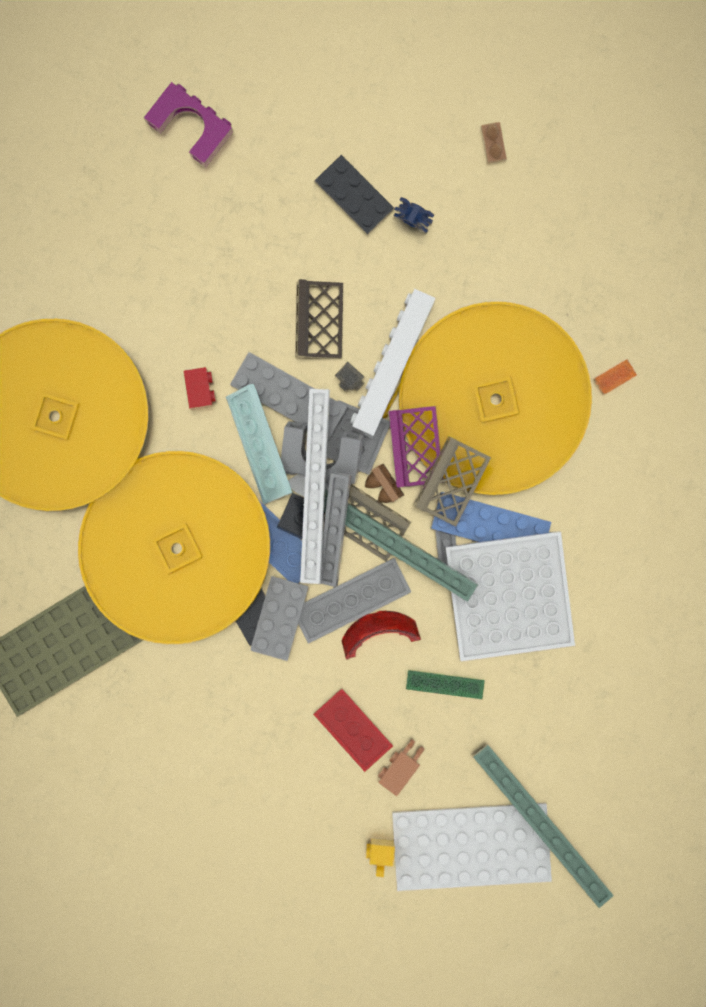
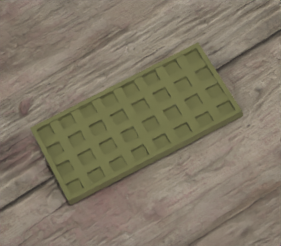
[0,586,143,717]

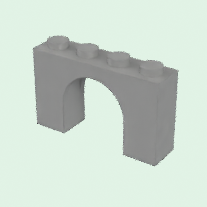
[281,421,364,485]

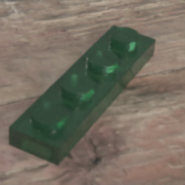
[406,670,485,699]

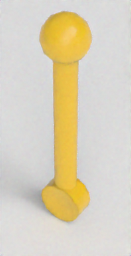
[382,383,400,418]

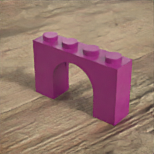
[143,82,233,168]

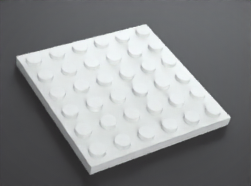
[445,531,575,661]

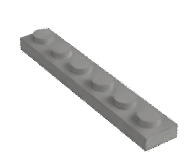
[320,471,351,587]

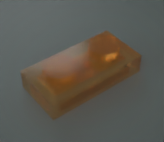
[594,359,637,395]

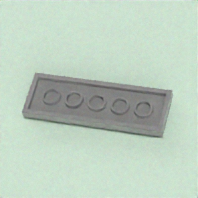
[230,352,348,441]
[298,558,411,644]

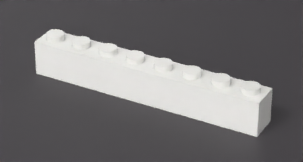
[350,289,435,439]

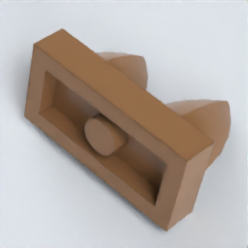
[481,122,507,164]
[365,463,404,503]

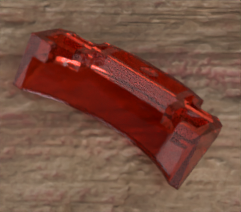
[341,610,421,660]

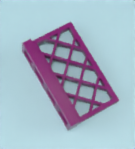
[389,406,444,488]

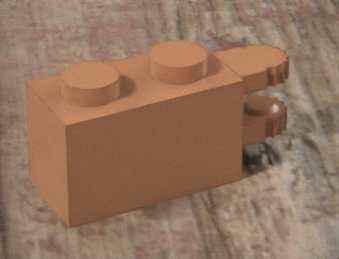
[377,739,425,796]

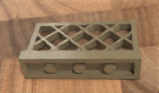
[413,436,491,526]
[324,484,411,561]

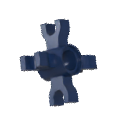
[394,197,434,233]

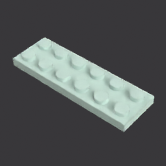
[226,384,292,504]

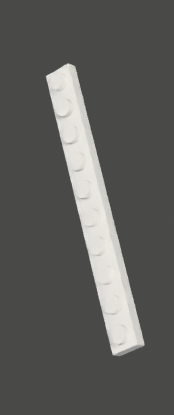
[300,389,330,584]

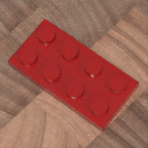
[313,688,393,772]

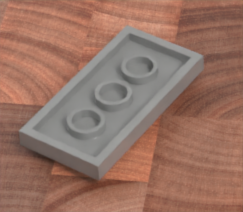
[250,576,309,661]

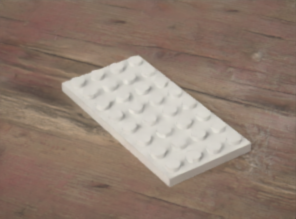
[392,803,552,891]

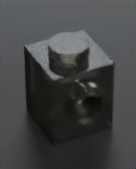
[335,361,365,393]

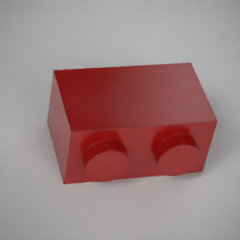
[183,367,216,410]

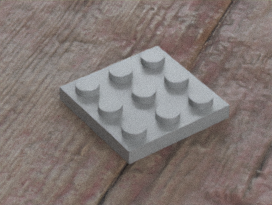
[327,400,390,475]

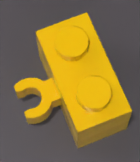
[366,838,395,877]

